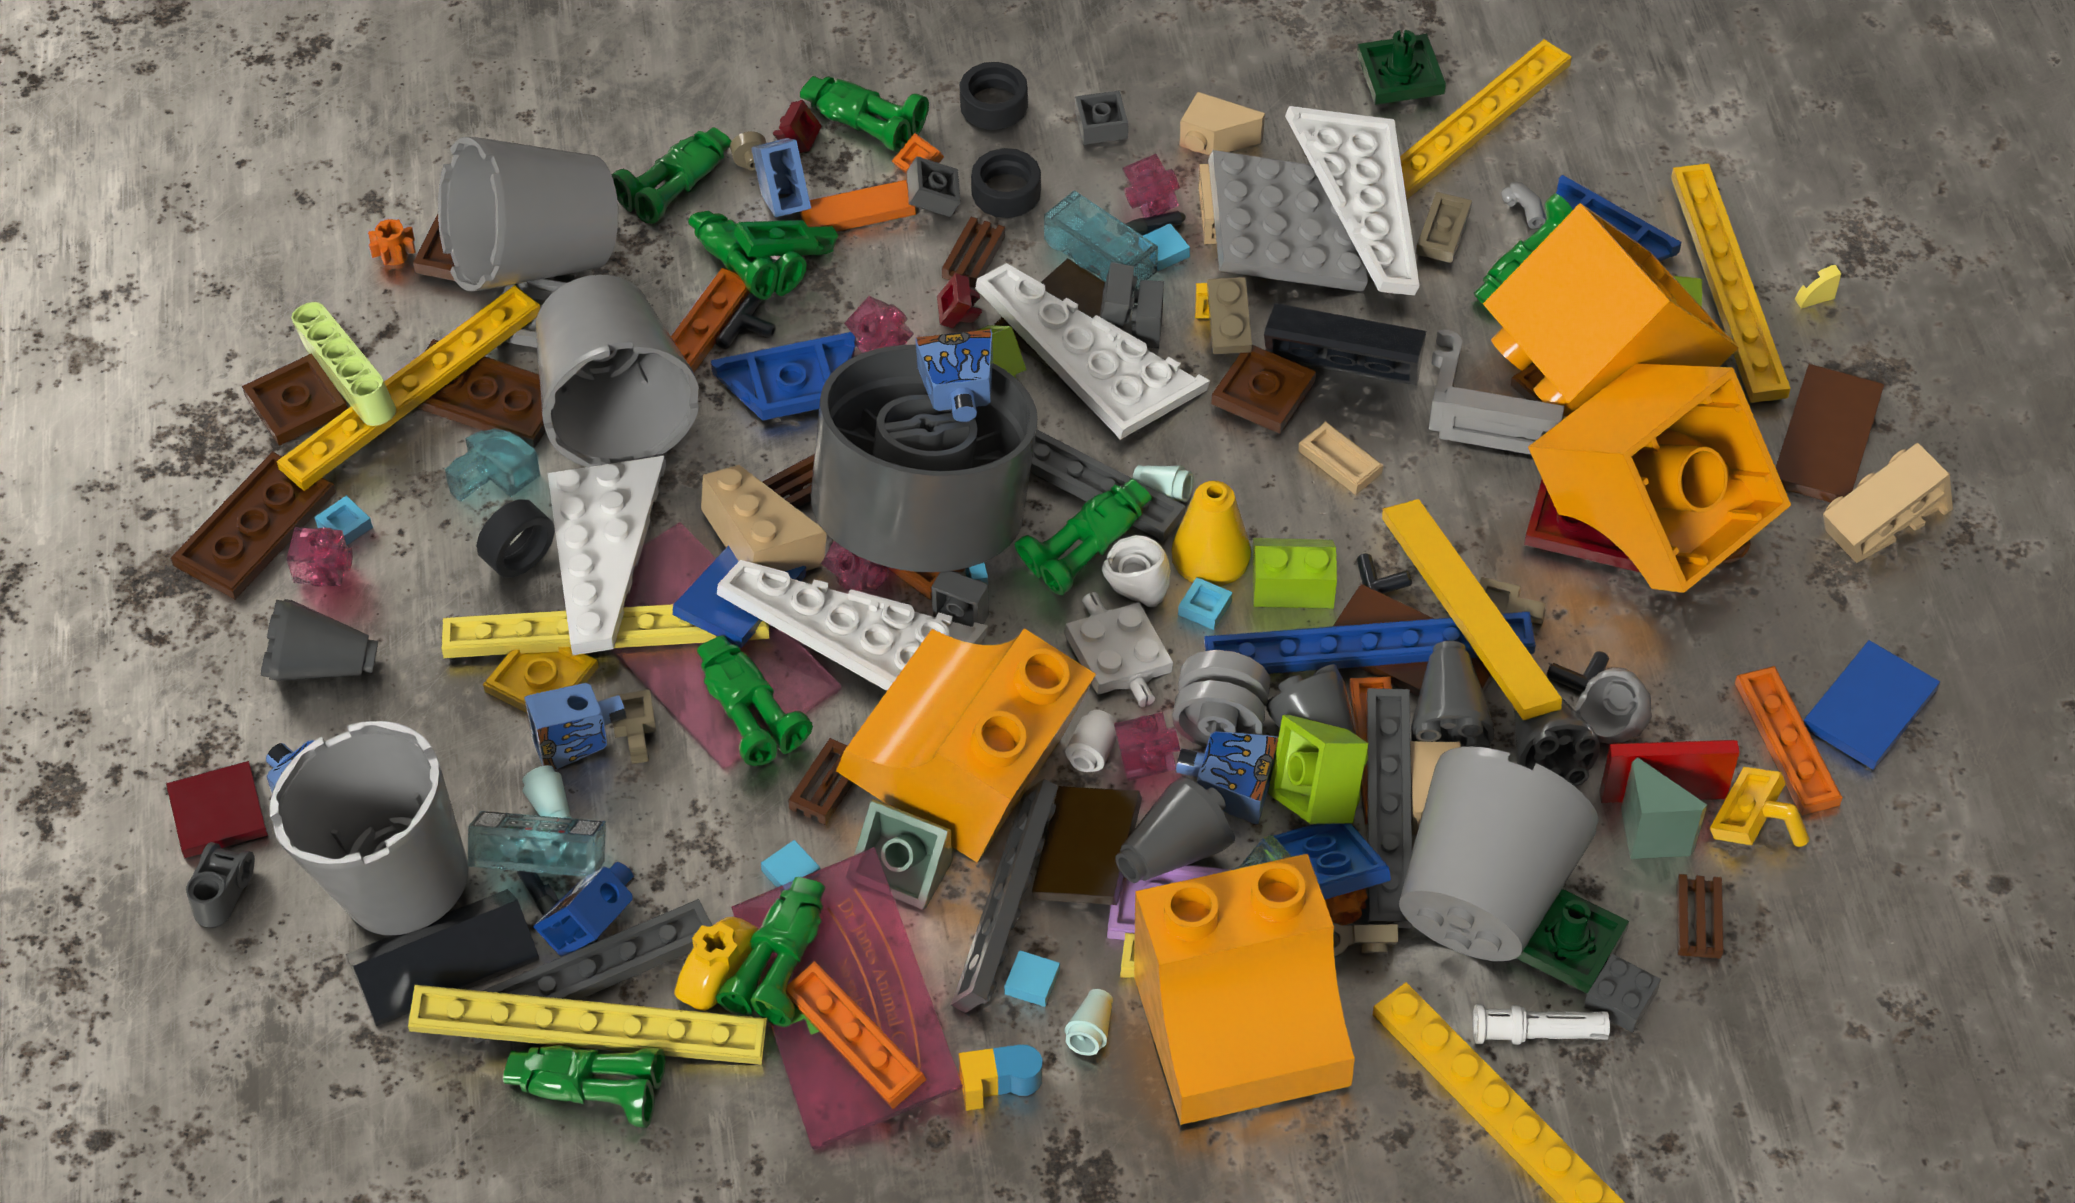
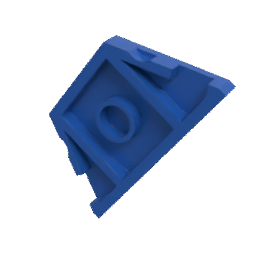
[1556,175,1682,261]
[710,331,857,421]

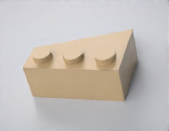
[1823,442,1953,563]
[701,465,827,571]

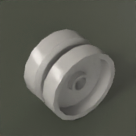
[1172,650,1270,747]

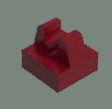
[773,100,822,153]
[937,273,982,329]

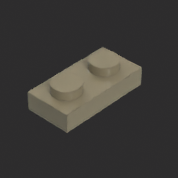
[1416,192,1472,263]
[1207,277,1252,354]

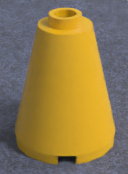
[1171,481,1251,587]

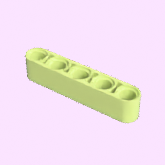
[291,302,396,426]

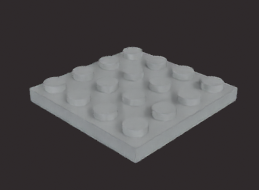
[1208,150,1368,292]

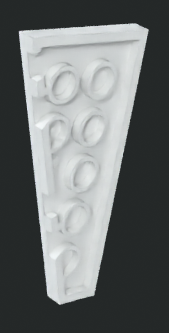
[1285,106,1420,296]
[975,263,1210,440]
[548,455,666,655]
[717,560,988,691]

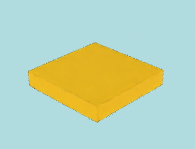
[483,647,599,713]

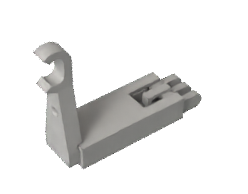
[1428,330,1566,454]

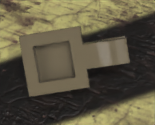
[1479,577,1546,626]
[609,689,656,764]
[1333,923,1398,957]

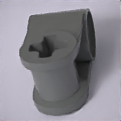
[186,842,255,927]

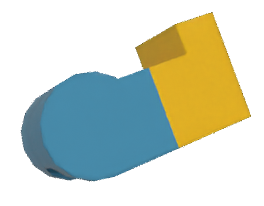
[959,1045,1042,1111]

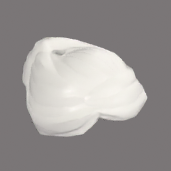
[1102,535,1171,607]

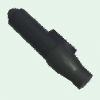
[1117,210,1186,238]
[517,862,559,916]

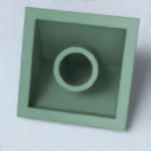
[1621,757,1707,859]
[847,799,952,910]

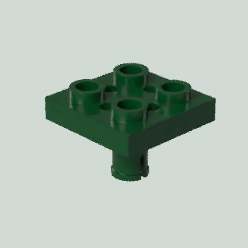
[1357,30,1446,105]
[1516,889,1629,993]

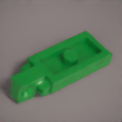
[733,220,838,258]

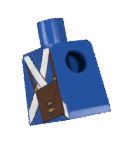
[533,862,634,957]

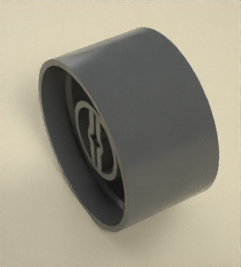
[811,344,1038,572]

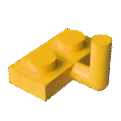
[1710,767,1809,847]

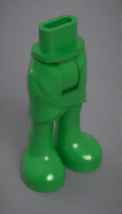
[800,76,929,153]
[611,127,732,224]
[1474,193,1573,304]
[688,211,807,300]
[1014,478,1152,596]
[697,635,813,766]
[716,877,826,1027]
[503,1045,665,1128]

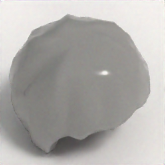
[1576,667,1652,744]

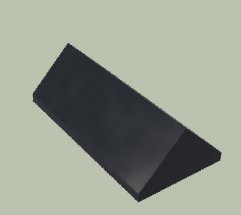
[1264,303,1427,386]
[346,889,540,1026]

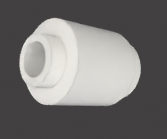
[1065,710,1118,772]

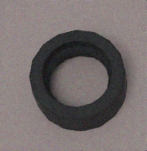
[959,62,1028,130]
[971,148,1041,218]
[476,499,555,578]

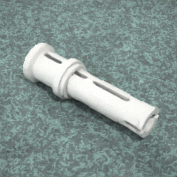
[1473,1004,1610,1045]

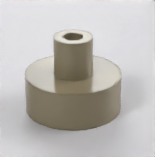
[730,131,766,171]

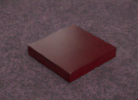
[166,761,268,859]

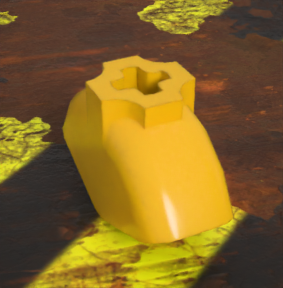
[674,917,759,1010]

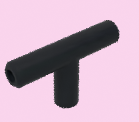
[715,292,776,349]
[1356,553,1412,594]
[1547,651,1609,692]

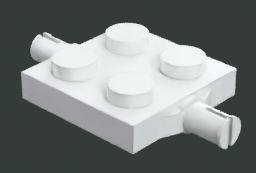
[1064,592,1173,707]

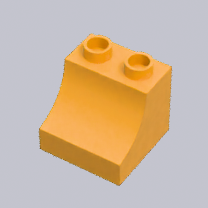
[1483,203,1739,417]
[1528,364,1791,593]
[836,628,1096,863]
[1134,854,1355,1125]

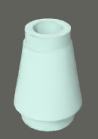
[1133,465,1194,502]
[522,765,572,830]
[1065,989,1113,1056]

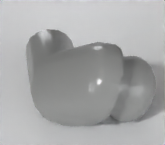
[1501,182,1546,229]

